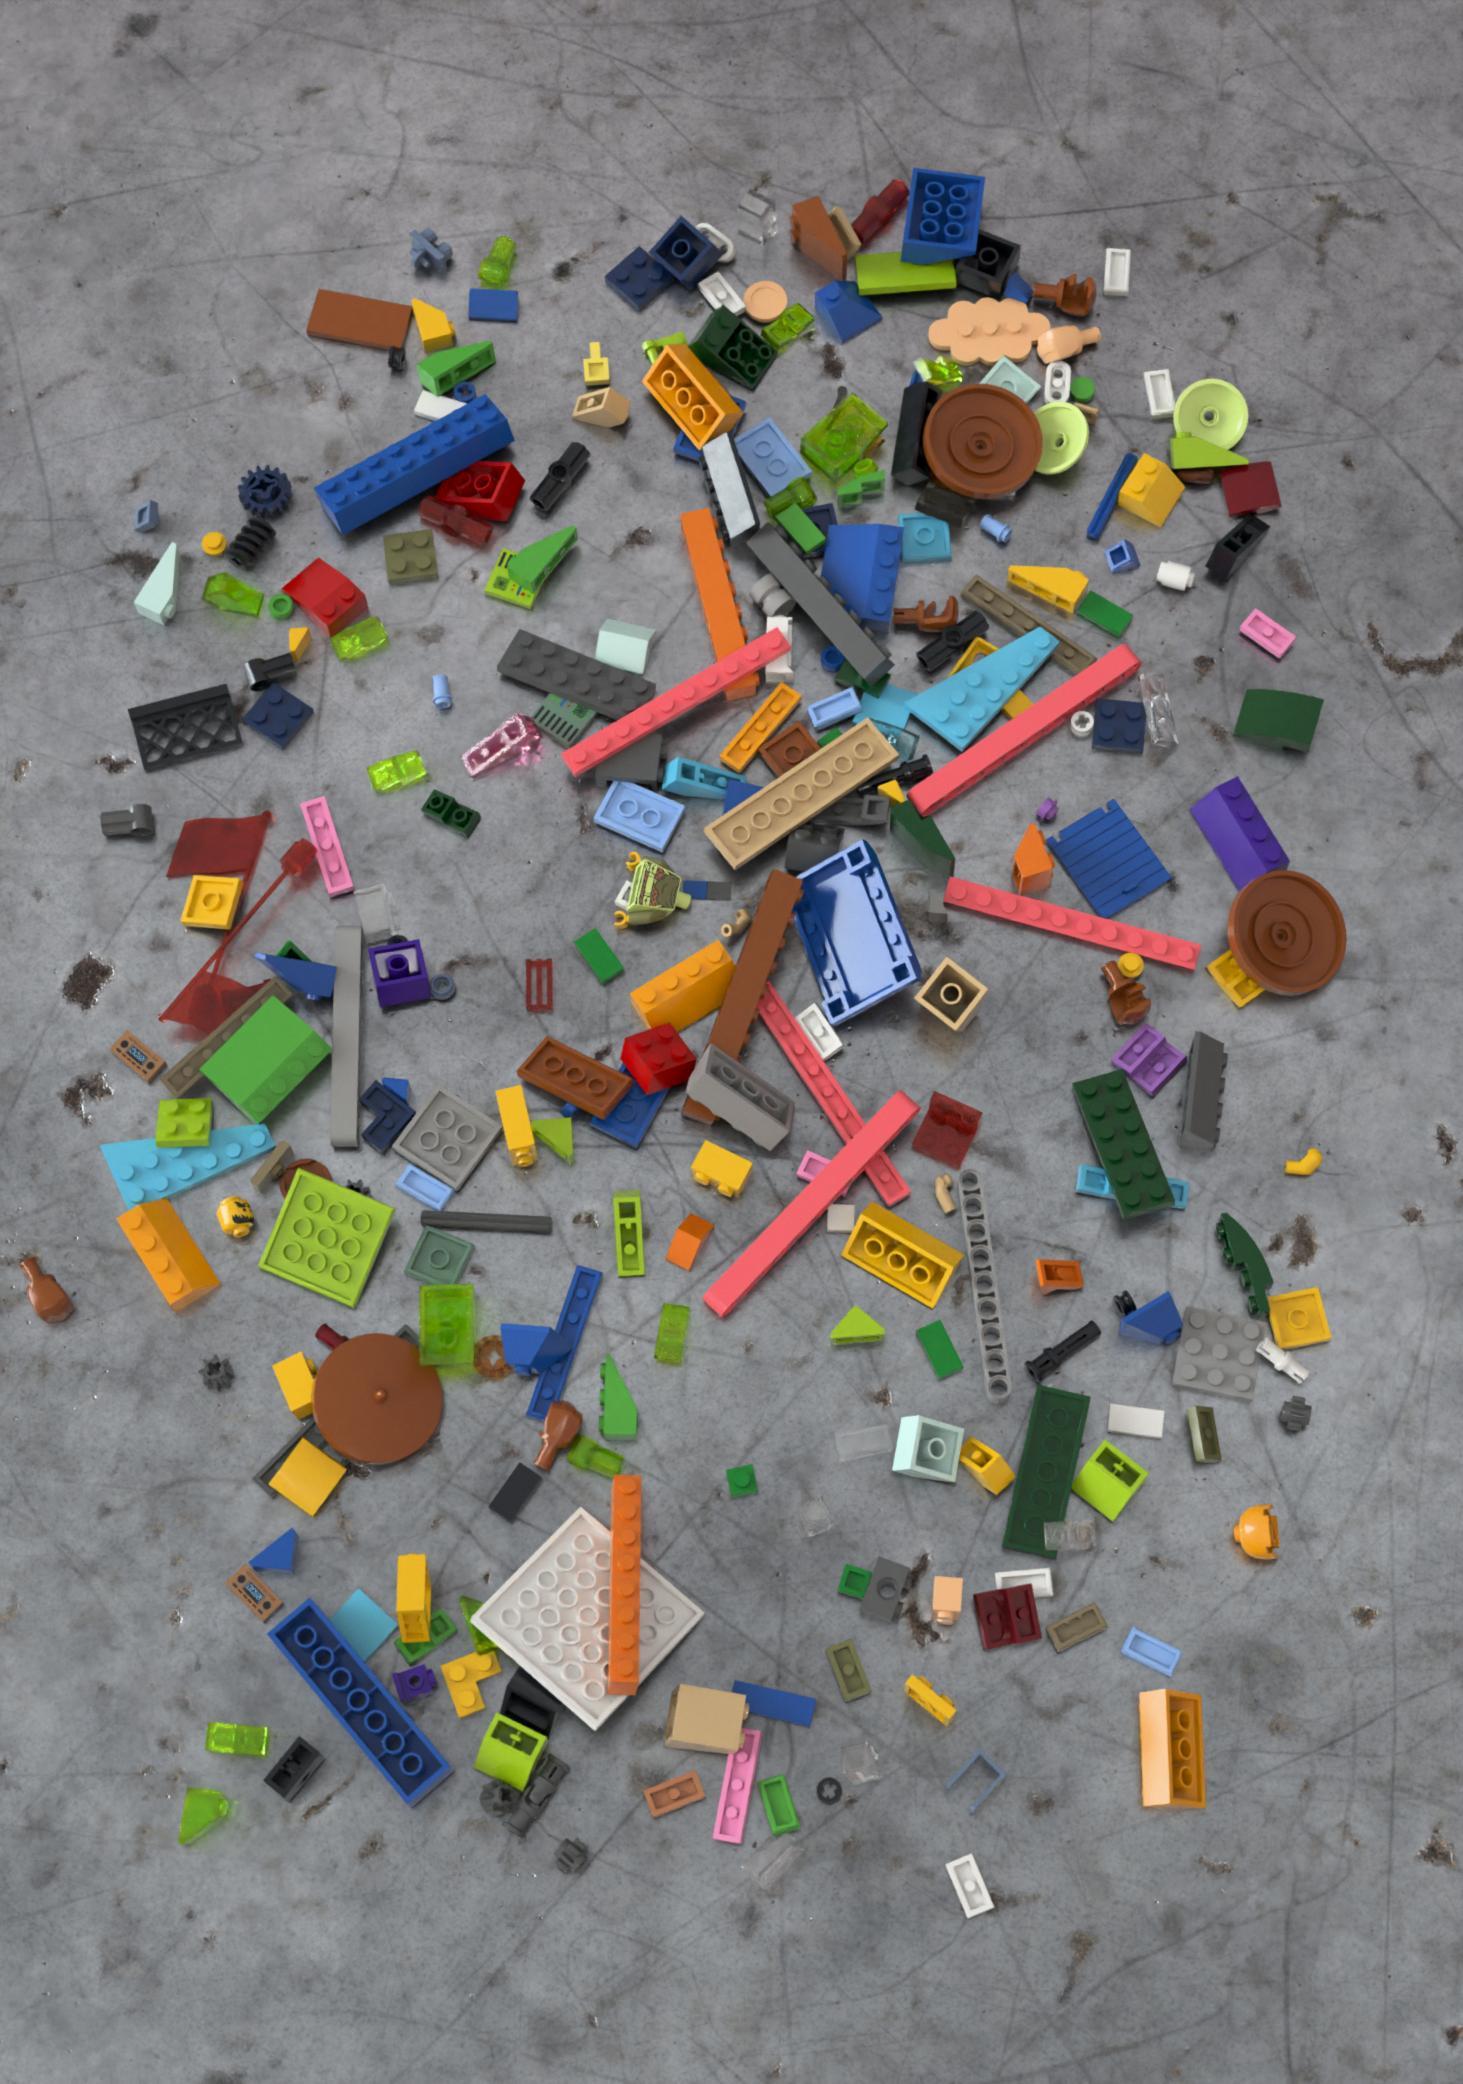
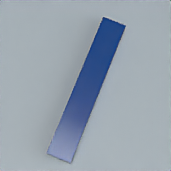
[526,1265,603,1422]

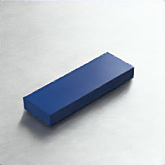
[732,1680,816,1728]

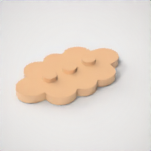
[928,297,1050,366]

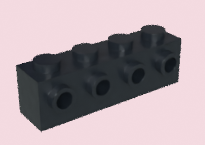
[891,380,942,486]

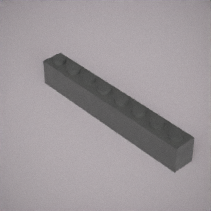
[746,522,895,686]

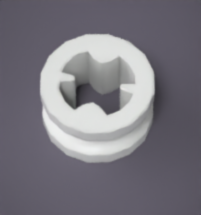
[1070,711,1094,737]

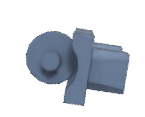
[410,227,453,273]

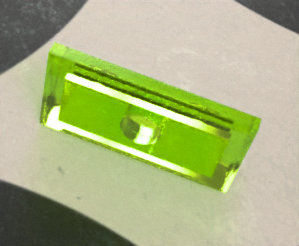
[459,1596,498,1656]

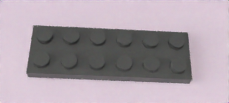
[497,629,656,720]

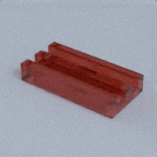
[526,958,553,1011]

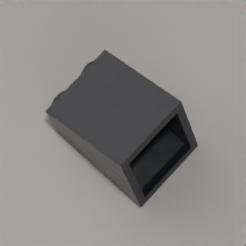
[500,1666,567,1740]

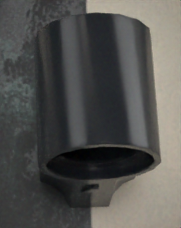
[243,652,297,692]

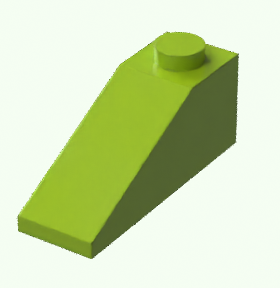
[1170,432,1249,469]
[613,1190,645,1276]

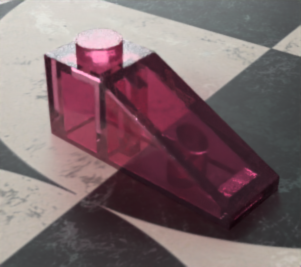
[460,713,544,778]

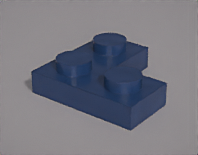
[359,1080,416,1153]

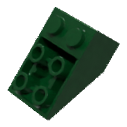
[688,305,778,389]

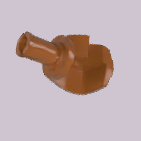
[1033,274,1096,317]
[894,596,959,633]
[1101,960,1151,1025]
[20,1257,74,1323]
[533,1400,583,1470]

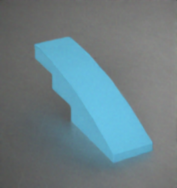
[1075,1164,1189,1209]

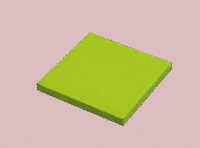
[258,1168,396,1307]

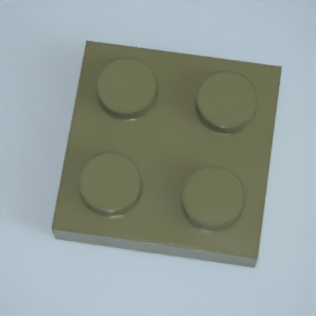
[383,529,438,584]

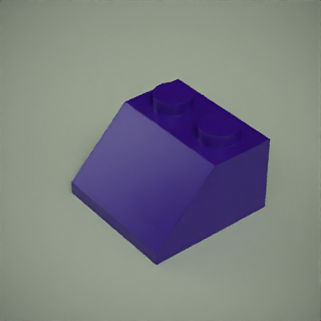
[368,939,431,1007]

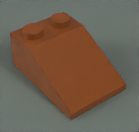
[789,196,847,281]

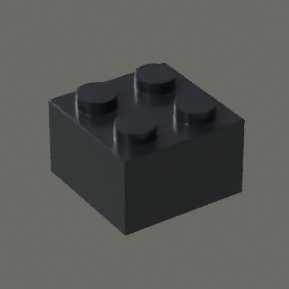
[956,229,1021,300]

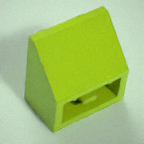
[1071,1439,1149,1522]
[473,1712,549,1792]

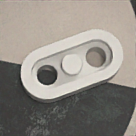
[695,223,736,263]
[1044,361,1071,404]

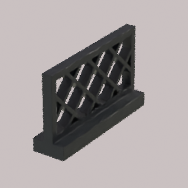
[128,684,243,770]

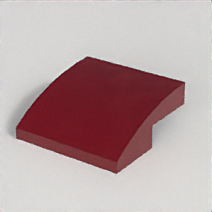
[1219,461,1282,519]
[973,1583,1042,1649]

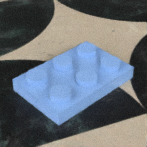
[734,417,812,501]
[593,781,685,853]

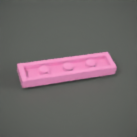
[300,796,355,897]
[713,1728,763,1845]

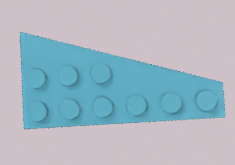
[904,627,1060,752]
[99,1123,276,1211]

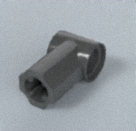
[100,804,153,836]

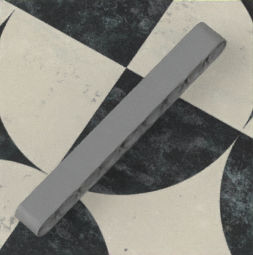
[330,925,363,1147]
[957,1168,1012,1405]

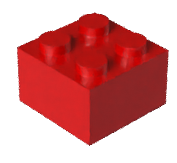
[620,1022,697,1095]

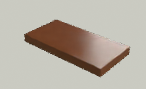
[306,289,413,350]
[517,1036,634,1120]

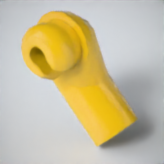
[1285,1148,1323,1175]

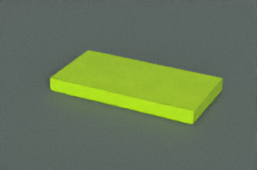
[855,251,956,295]

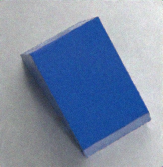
[249,1528,299,1575]

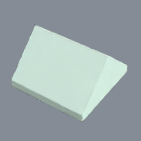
[595,619,656,676]

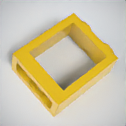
[495,1085,539,1167]
[396,1553,431,1643]

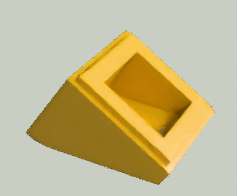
[289,627,312,662]
[878,780,906,807]

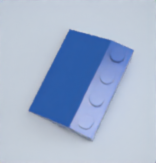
[900,168,985,265]
[821,524,904,632]

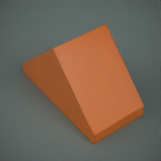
[666,1213,714,1271]

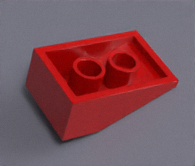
[434,461,526,521]
[281,557,368,639]

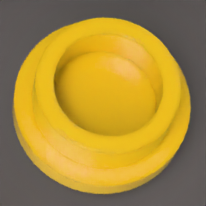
[202,532,227,557]
[1118,953,1144,978]

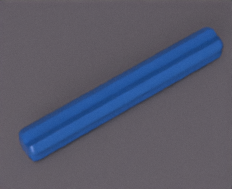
[1087,453,1138,539]

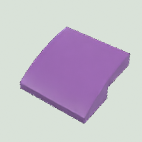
[1111,1023,1188,1097]

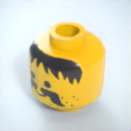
[216,1196,255,1237]

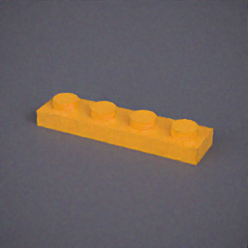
[719,682,802,774]

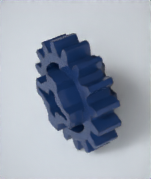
[238,465,292,518]

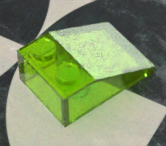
[800,392,888,484]
[419,1284,476,1366]

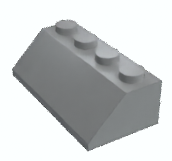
[686,1043,795,1151]

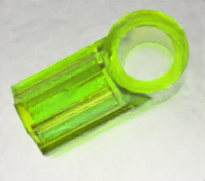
[478,235,517,286]
[764,477,817,521]
[566,1434,625,1478]

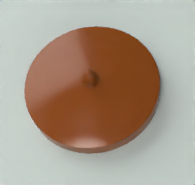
[923,384,1043,499]
[1227,870,1347,996]
[311,1333,442,1465]

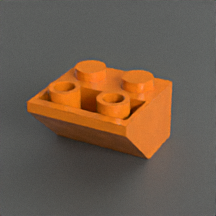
[1012,823,1055,896]

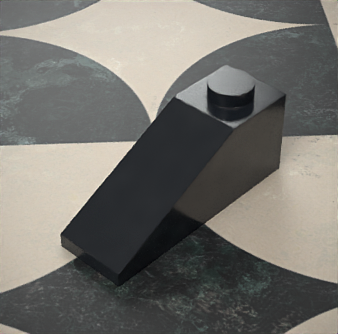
[1205,513,1271,580]

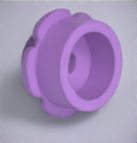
[1036,797,1059,821]

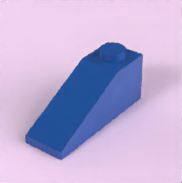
[254,952,337,1001]

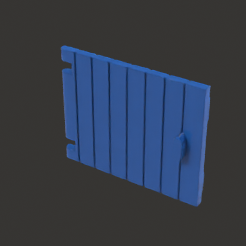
[1046,799,1172,919]

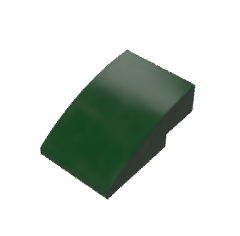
[1233,689,1324,752]
[890,799,955,880]

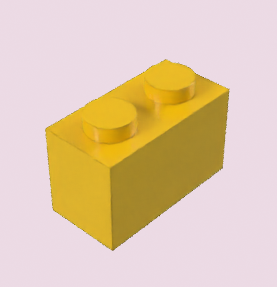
[691,1140,753,1198]
[272,1352,318,1420]

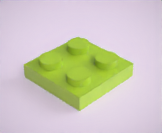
[155,1098,213,1148]

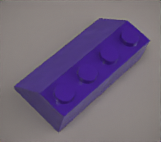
[1190,776,1290,891]

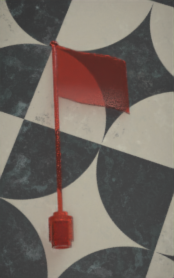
[166,811,272,1025]
[158,838,317,1035]

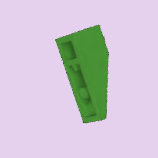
[416,341,496,397]
[507,525,578,594]

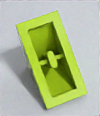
[530,1117,575,1164]
[830,1305,885,1345]

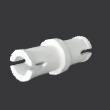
[1256,1337,1310,1384]

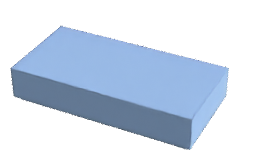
[806,687,863,731]
[395,1163,455,1211]
[1120,1627,1183,1678]

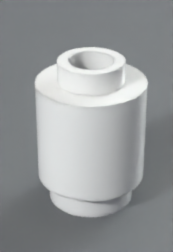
[1156,561,1195,591]

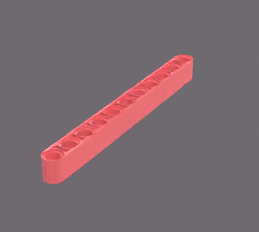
[906,643,1142,817]
[702,1090,921,1317]

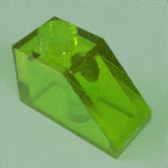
[201,572,264,617]
[178,1787,228,1848]

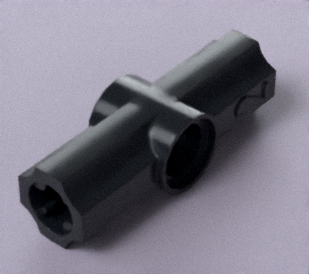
[530,442,590,511]
[916,610,989,672]

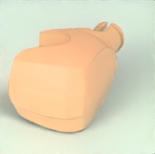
[1037,325,1101,364]

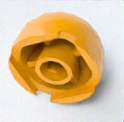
[1234,1503,1279,1560]

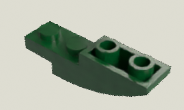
[1216,1213,1274,1320]

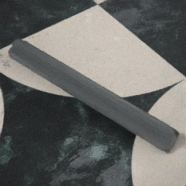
[420,1210,552,1232]

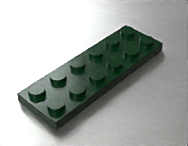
[1072,1069,1175,1220]
[1002,1384,1091,1559]

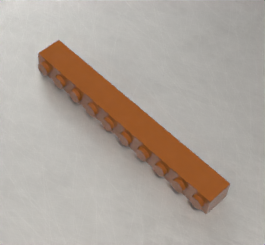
[681,869,804,1126]

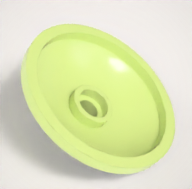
[1173,379,1248,450]
[1034,402,1089,475]

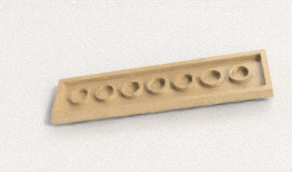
[704,717,899,870]

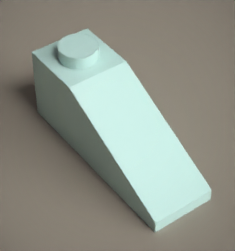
[134,542,180,625]

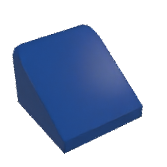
[1004,272,1034,303]
[1104,539,1140,573]
[382,1077,411,1106]

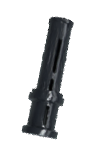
[856,754,933,797]
[1024,1320,1101,1383]

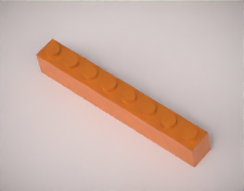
[680,508,760,702]
[607,1474,642,1696]

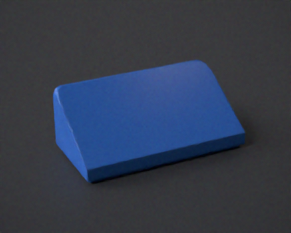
[468,288,519,321]

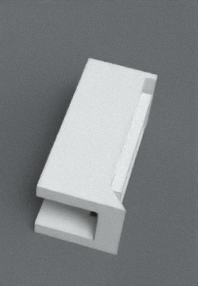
[765,615,794,683]

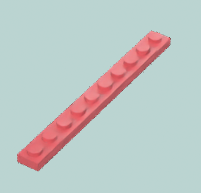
[561,627,791,777]
[943,876,1201,971]
[756,980,911,1208]

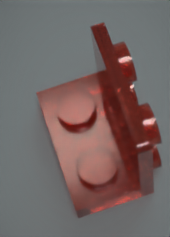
[912,1091,983,1167]

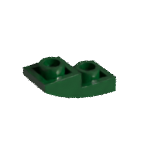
[834,659,891,699]
[421,789,481,837]

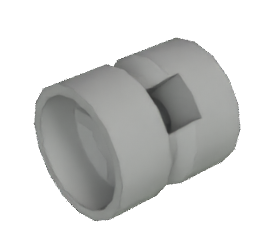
[749,574,796,617]

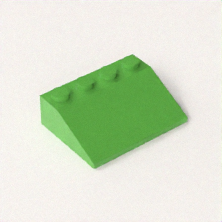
[199,995,332,1125]

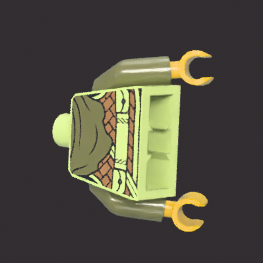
[614,852,691,930]

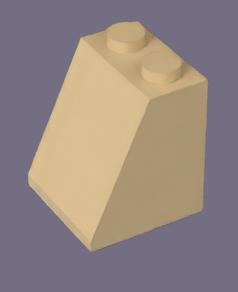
[914,956,989,1032]
[663,1684,749,1755]

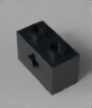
[263,1736,325,1802]

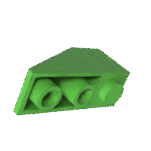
[599,1354,638,1441]

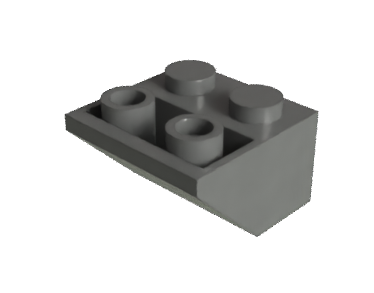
[784,820,845,872]

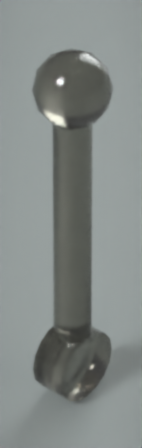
[824,386,847,430]

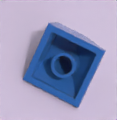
[815,280,882,343]
[1118,1291,1183,1345]
[500,1323,571,1376]

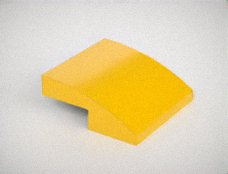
[1205,949,1265,1008]
[269,1437,347,1517]

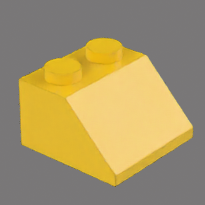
[1117,453,1185,528]

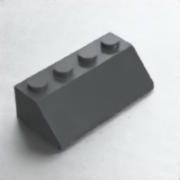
[1179,1031,1228,1152]

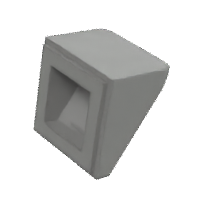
[927,888,948,923]

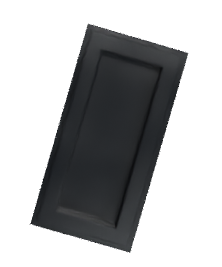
[488,1462,542,1523]

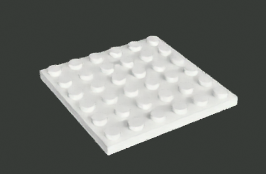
[470,1507,705,1731]

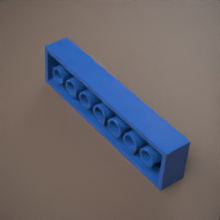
[314,394,515,535]
[267,1597,455,1808]

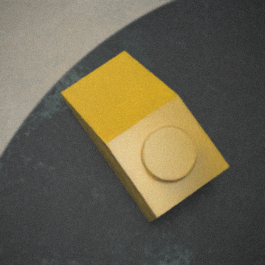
[411,298,456,353]
[959,1436,1016,1495]

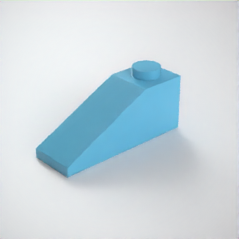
[662,757,746,800]

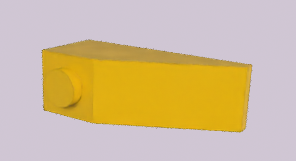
[1007,565,1089,614]

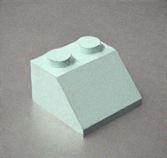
[892,1415,964,1482]

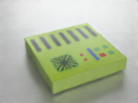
[484,548,543,610]

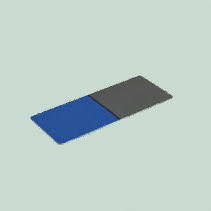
[683,880,732,900]

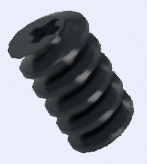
[224,515,277,571]

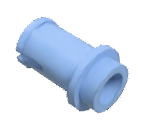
[980,514,1013,542]
[432,675,453,709]

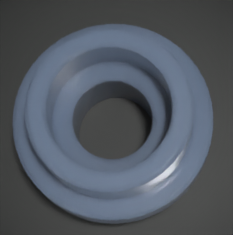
[429,974,455,1000]

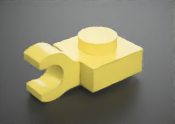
[583,342,610,386]

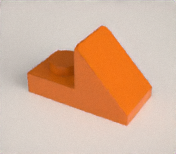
[1035,1259,1084,1295]

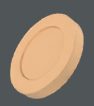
[744,281,787,322]

